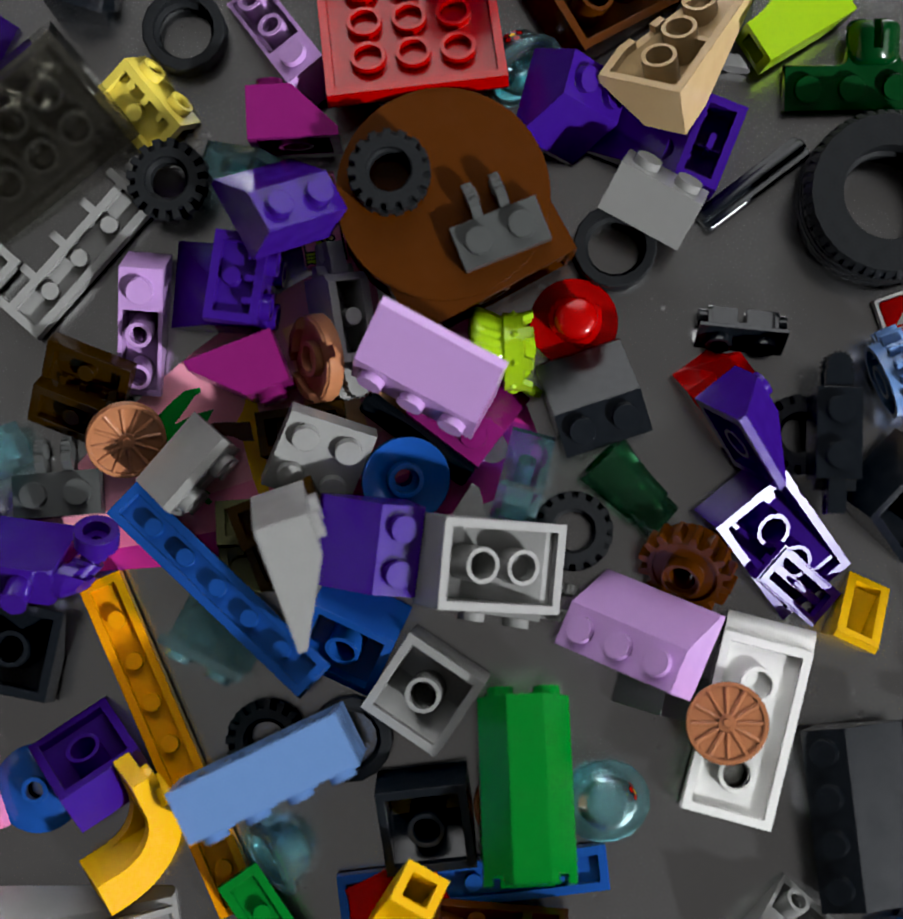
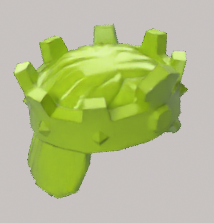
[468,306,543,398]

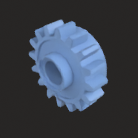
[864,324,903,420]

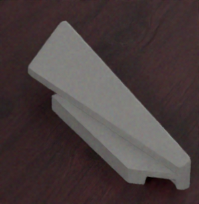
[0,885,181,919]

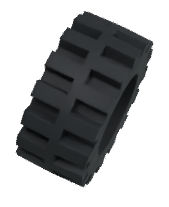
[347,128,431,217]
[534,491,614,571]

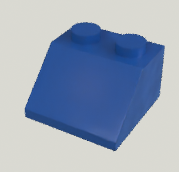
[309,586,412,696]

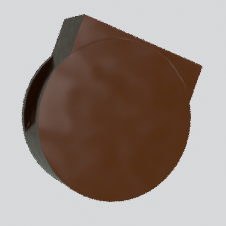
[336,87,577,329]

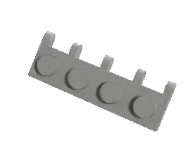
[0,167,150,341]

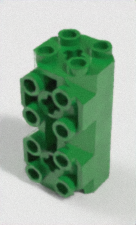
[476,684,578,888]

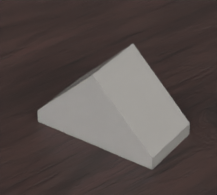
[611,672,709,721]

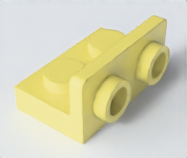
[92,56,200,153]

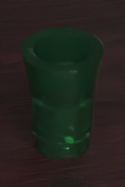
[578,439,678,537]

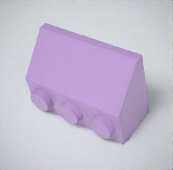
[351,296,508,439]
[554,569,726,702]

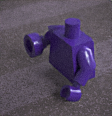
[0,515,120,615]

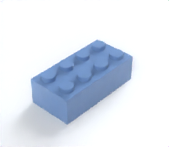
[165,700,366,846]

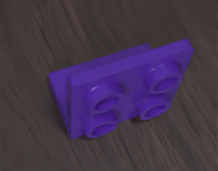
[202,228,287,333]

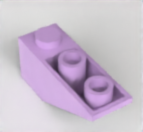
[226,0,327,106]
[117,251,173,397]

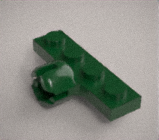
[781,18,903,111]

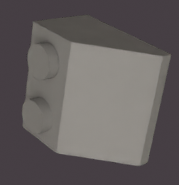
[597,149,709,251]
[361,624,491,758]

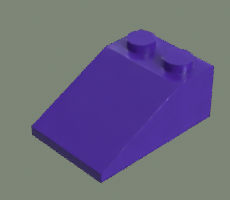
[694,470,851,620]

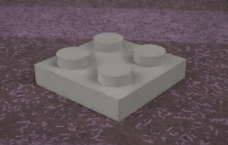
[261,401,378,497]

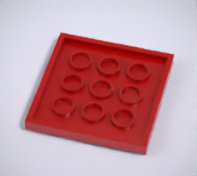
[317,0,509,108]

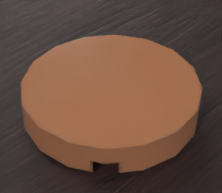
[288,313,345,403]

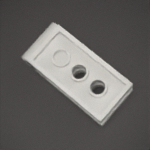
[679,609,817,832]

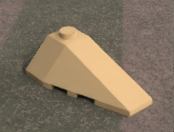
[598,0,753,135]

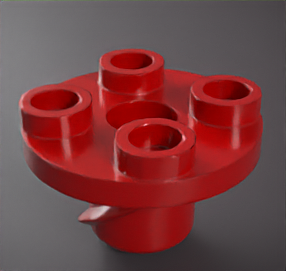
[529,278,618,360]

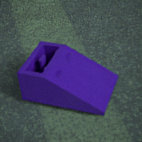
[587,93,749,201]

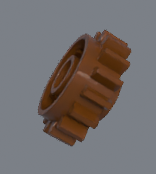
[638,521,738,611]

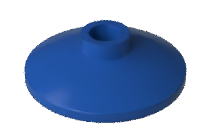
[361,436,450,513]
[0,744,71,833]

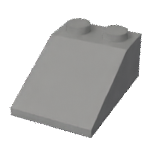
[250,480,327,654]
[413,512,567,615]

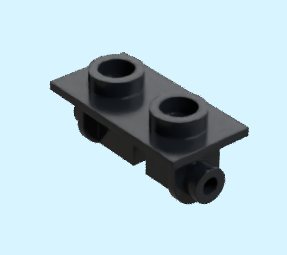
[694,305,790,357]

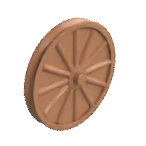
[85,401,167,478]
[685,682,769,766]

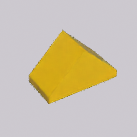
[821,571,890,655]

